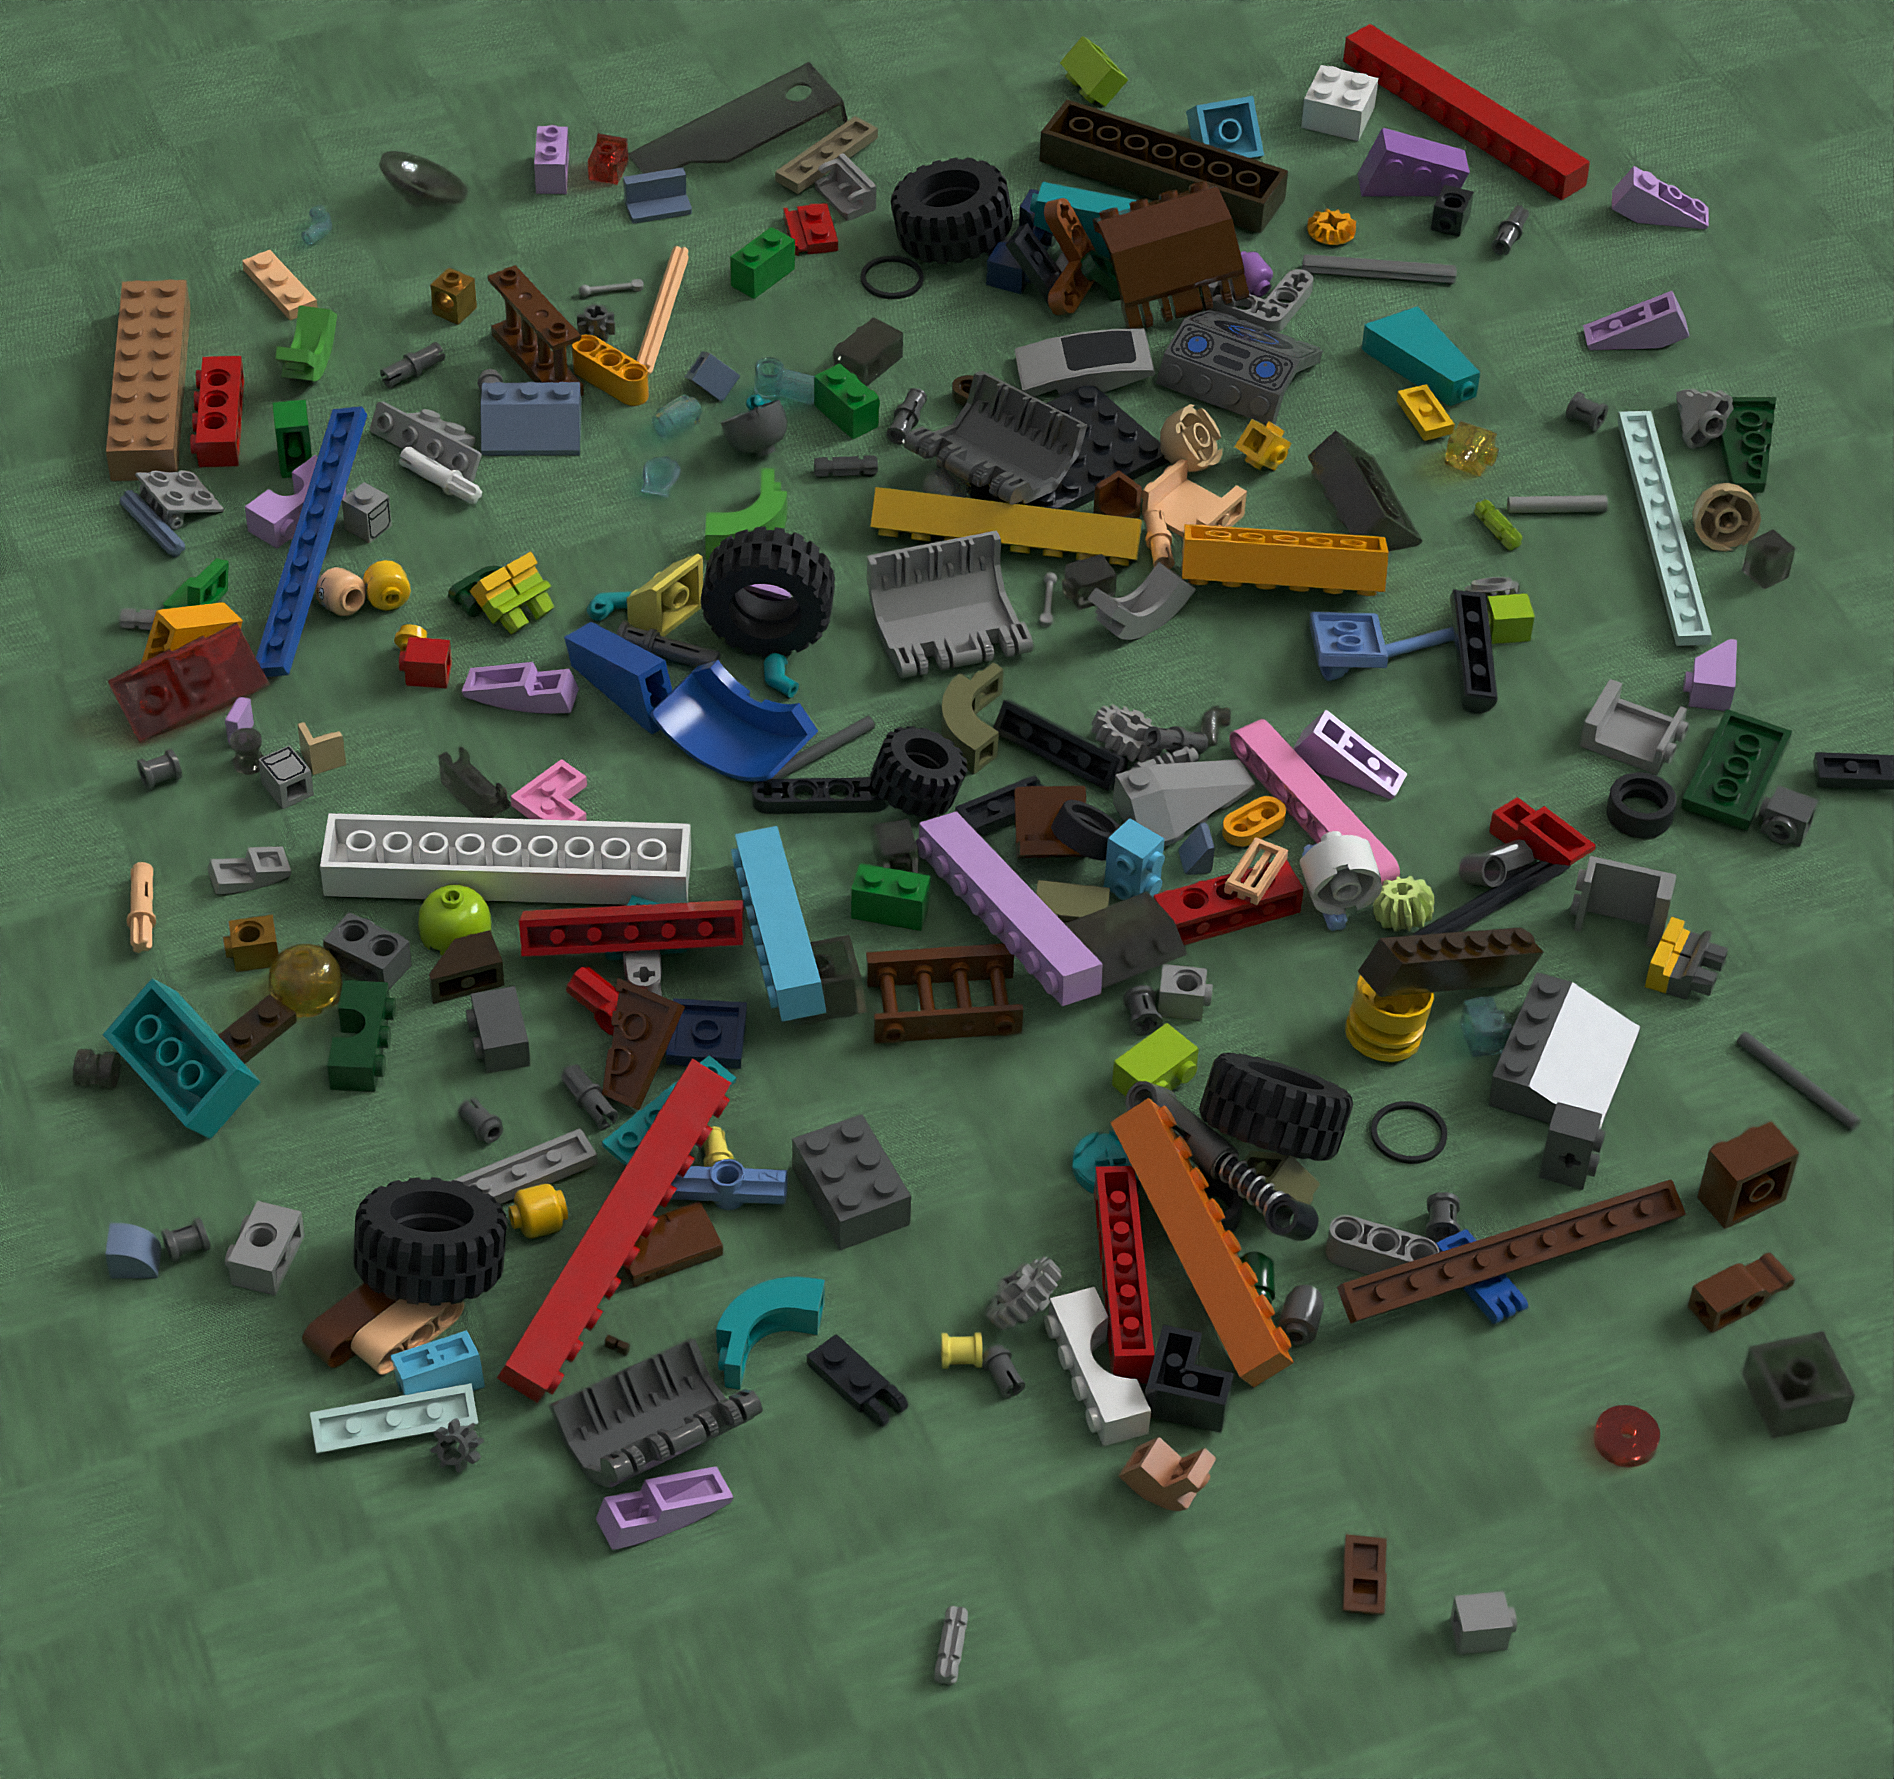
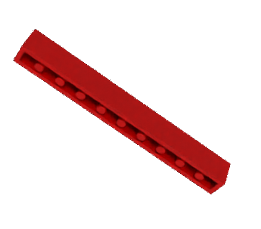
[1343,24,1590,200]
[497,1058,731,1403]

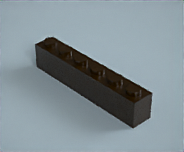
[1358,927,1544,997]

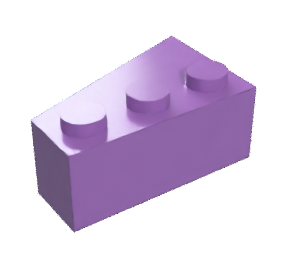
[1358,127,1470,196]

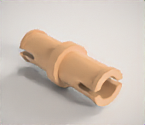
[1143,508,1175,569]

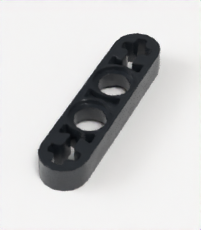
[752,777,889,814]

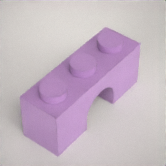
[245,455,347,548]

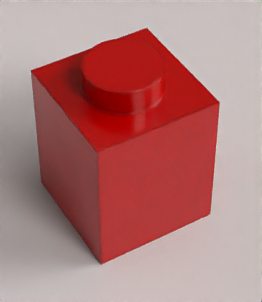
[399,637,452,689]

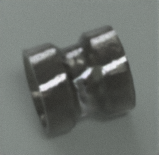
[73,1048,121,1090]

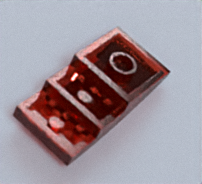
[108,622,270,743]

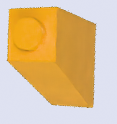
[140,602,243,672]

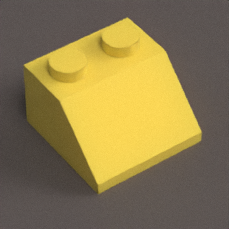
[627,553,703,636]

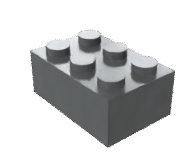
[792,1114,911,1250]

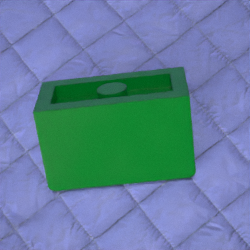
[163,558,229,609]

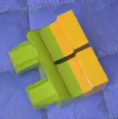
[470,551,555,635]

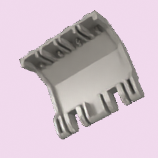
[867,530,1033,679]

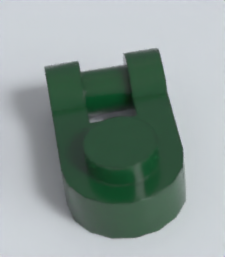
[1080,250,1120,301]
[448,565,502,617]

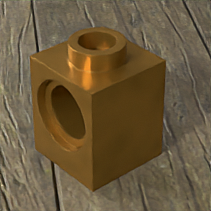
[430,268,477,325]
[223,915,280,972]

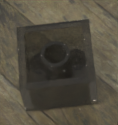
[792,935,867,1027]
[1742,1331,1856,1439]

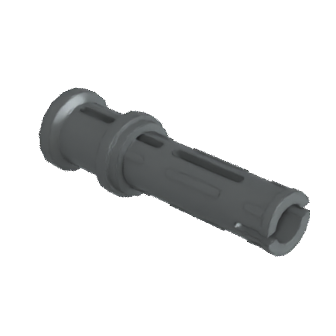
[617,621,721,667]

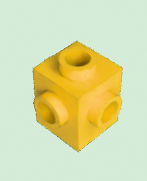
[1234,419,1292,471]

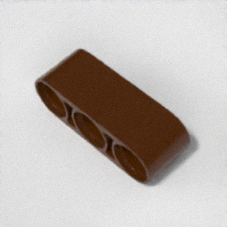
[302,1283,399,1368]

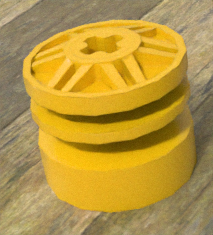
[1345,975,1434,1062]

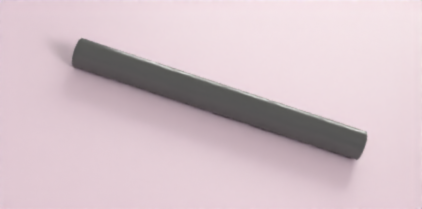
[771,716,875,779]
[1737,1031,1861,1131]

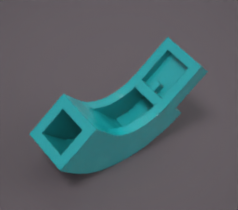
[716,1277,825,1390]

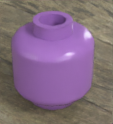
[1241,251,1273,297]

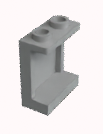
[1580,679,1689,775]

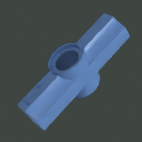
[671,1159,788,1210]

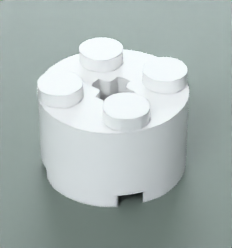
[1300,831,1382,915]

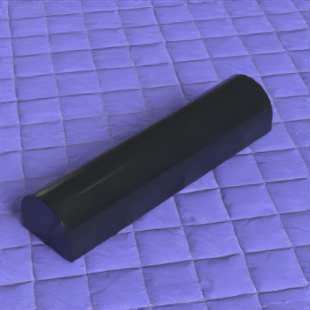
[1450,589,1498,714]
[993,699,1128,791]

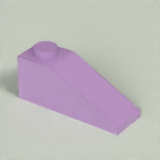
[1583,291,1690,350]
[1293,710,1407,799]

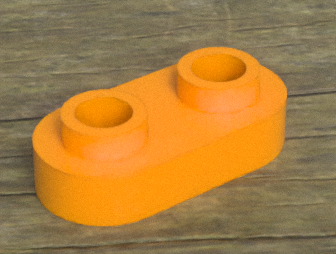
[1222,796,1286,847]

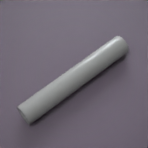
[1507,495,1608,513]

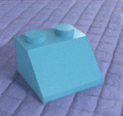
[1186,96,1264,158]

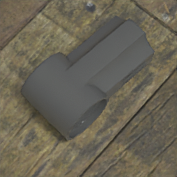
[1459,839,1534,887]

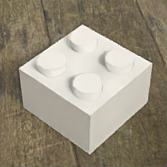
[1301,65,1378,141]

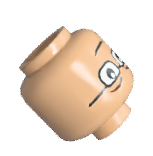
[315,567,366,616]

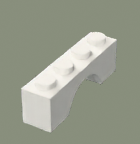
[1044,1287,1151,1446]

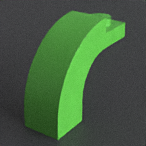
[275,306,337,381]
[705,468,787,560]

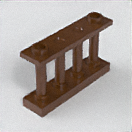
[488,265,584,396]
[866,943,1023,1044]

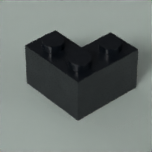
[1145,1324,1234,1433]

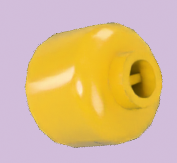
[363,560,411,611]
[508,1183,568,1239]

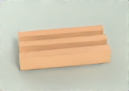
[1224,837,1288,905]

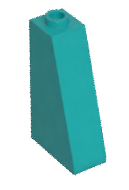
[1030,182,1149,259]
[1361,306,1480,406]

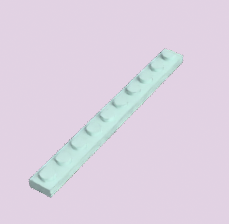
[1617,411,1712,646]

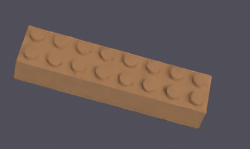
[106,279,191,481]

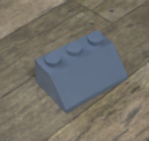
[481,382,582,456]

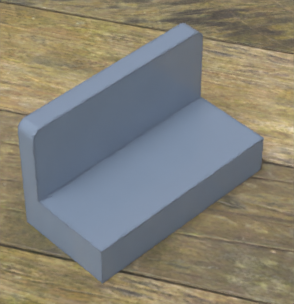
[623,168,692,223]

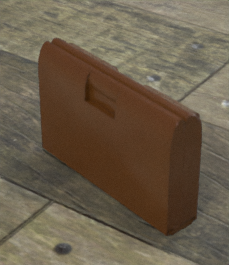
[623,1201,723,1287]

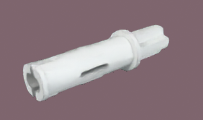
[399,447,482,504]

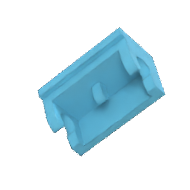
[390,1330,485,1396]

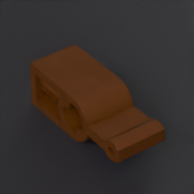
[1687,1252,1795,1334]

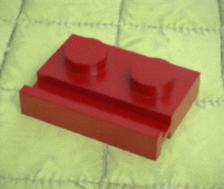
[783,203,838,256]

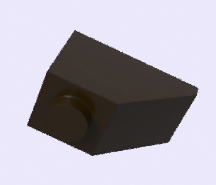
[429,930,505,1004]

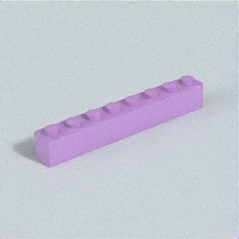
[916,811,1103,1006]

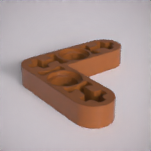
[1044,198,1096,316]

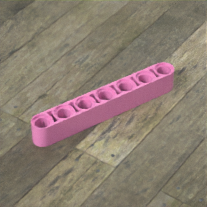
[1229,719,1400,886]

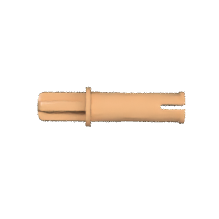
[126,862,156,953]

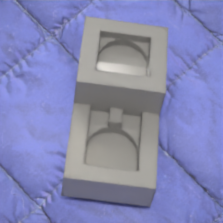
[208,846,291,894]

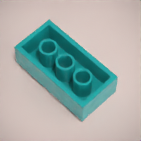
[102,978,261,1139]

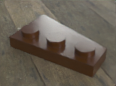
[602,978,685,1110]

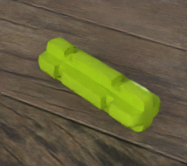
[1474,499,1523,550]

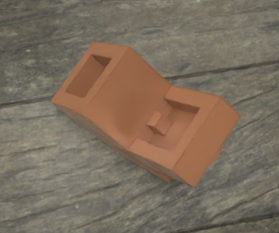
[1119,1437,1216,1511]

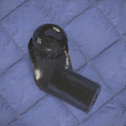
[1201,705,1231,747]

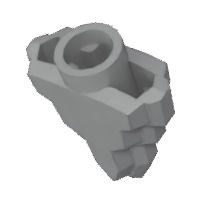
[1676,389,1734,449]

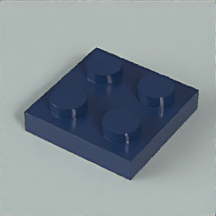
[666,998,747,1069]

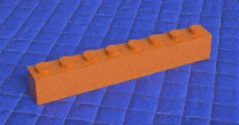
[1110,1098,1294,1387]

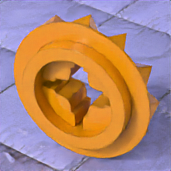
[1307,208,1356,245]

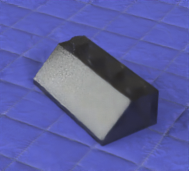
[1307,430,1423,552]

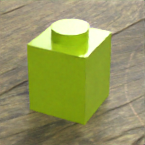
[1487,593,1535,644]

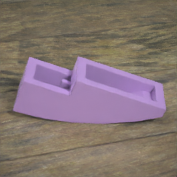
[462,662,579,714]
[596,1466,734,1550]

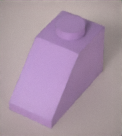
[1683,639,1737,711]

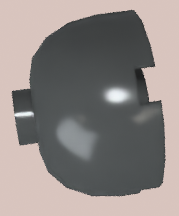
[721,400,787,458]

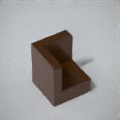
[1093,471,1142,519]

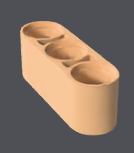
[351,1299,464,1375]

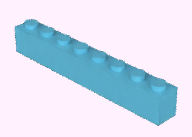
[731,826,826,1022]

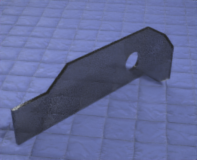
[628,62,848,174]

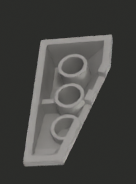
[1113,759,1255,846]

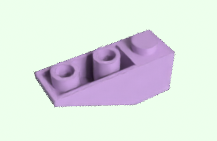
[1612,166,1709,229]

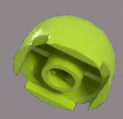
[418,884,491,956]

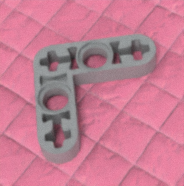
[1201,269,1314,332]

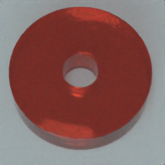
[1594,1405,1660,1467]

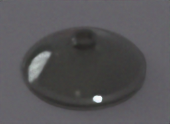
[379,151,468,207]

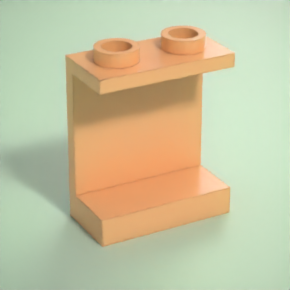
[1141,459,1247,537]

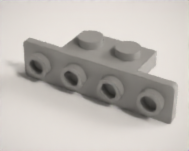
[370,402,481,482]

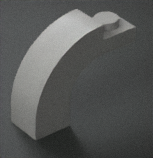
[1088,562,1196,640]

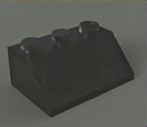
[1065,891,1187,989]

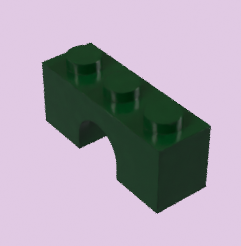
[327,980,396,1092]

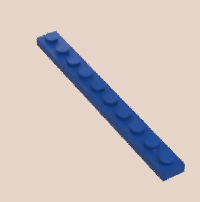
[252,406,367,678]

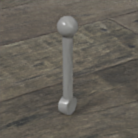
[579,279,643,297]
[1040,572,1057,627]

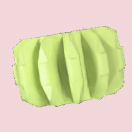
[1373,876,1435,932]

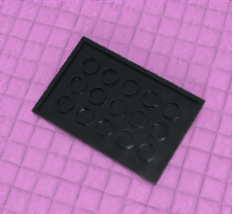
[936,386,1169,511]

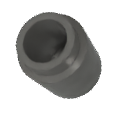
[1278,1285,1324,1345]

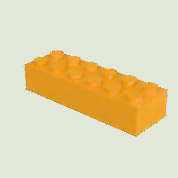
[1181,524,1389,596]

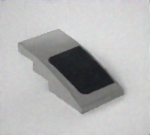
[1015,329,1155,397]

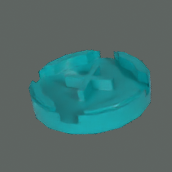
[1072,1130,1142,1194]

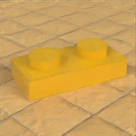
[1396,384,1455,441]

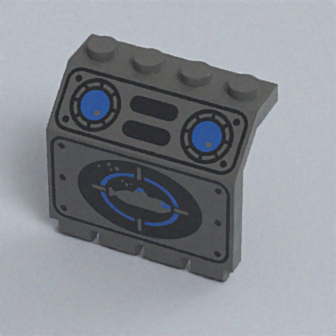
[1156,310,1323,424]

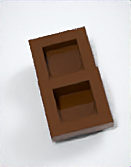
[1342,1534,1387,1616]

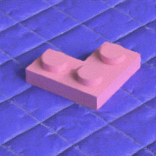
[510,759,587,821]

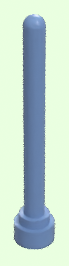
[1320,627,1454,681]

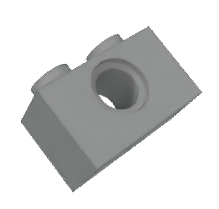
[225,1201,305,1295]

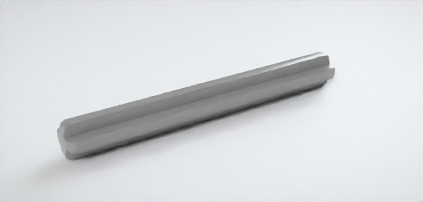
[1302,254,1457,284]

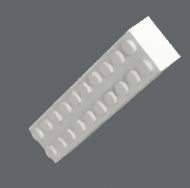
[320,813,691,905]

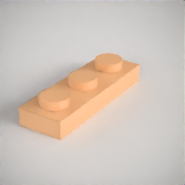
[242,250,318,320]

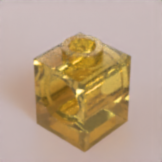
[1445,421,1499,477]

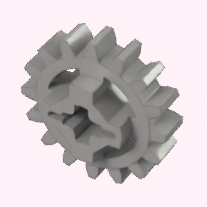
[1091,704,1163,762]
[986,1256,1062,1330]

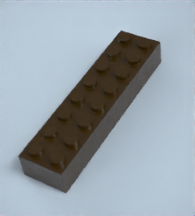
[1039,99,1288,234]

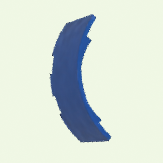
[650,660,818,782]

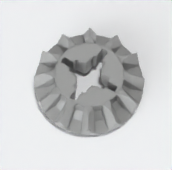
[1465,577,1519,601]

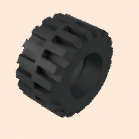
[870,726,967,817]

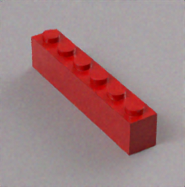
[519,900,746,957]

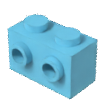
[1104,818,1165,908]

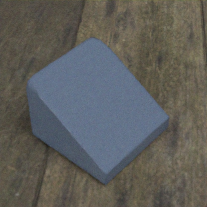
[1179,822,1215,875]

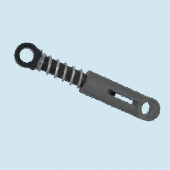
[1125,1081,1319,1241]

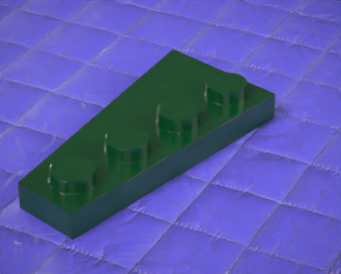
[1718,397,1777,493]

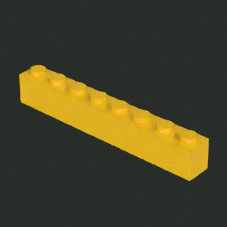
[870,487,1142,566]

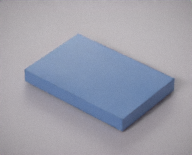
[1309,612,1388,668]

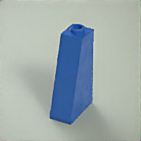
[564,622,672,734]

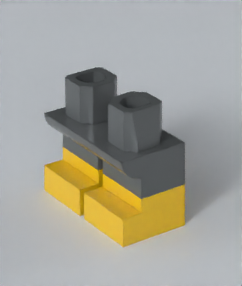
[1645,916,1728,1000]

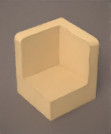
[297,722,346,775]

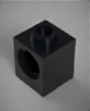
[1431,184,1474,237]

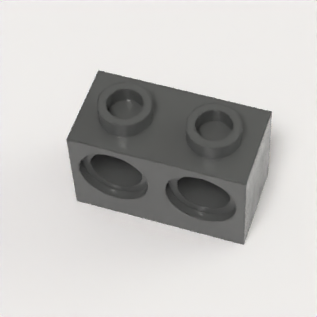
[323,912,412,990]

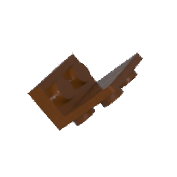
[1014,786,1086,859]

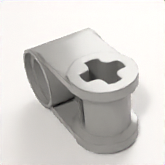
[623,949,662,996]

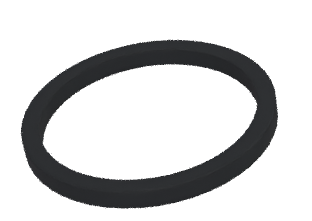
[861,256,924,299]
[1371,1101,1448,1164]

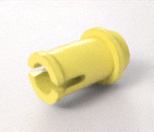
[703,1126,734,1167]

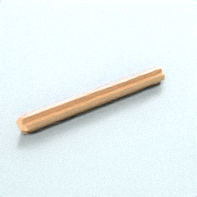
[636,246,689,375]

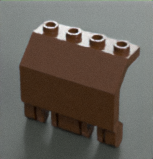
[1092,181,1249,329]

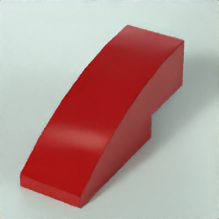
[1489,797,1596,866]

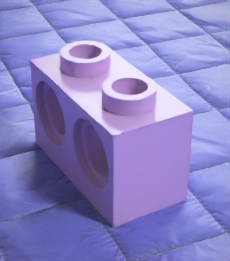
[534,125,569,194]

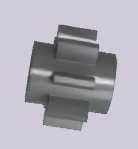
[577,304,615,342]
[430,1418,485,1472]

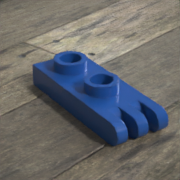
[1436,1229,1528,1324]

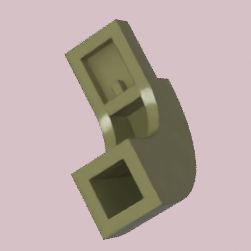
[941,663,1004,775]

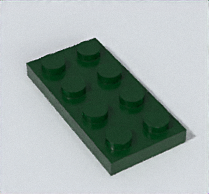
[1680,709,1792,831]

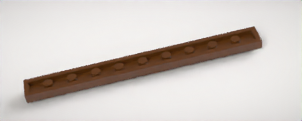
[1337,1179,1686,1324]

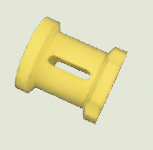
[941,1332,982,1369]

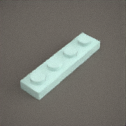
[310,1383,478,1454]

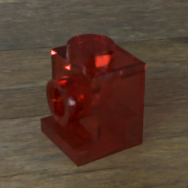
[588,133,628,185]

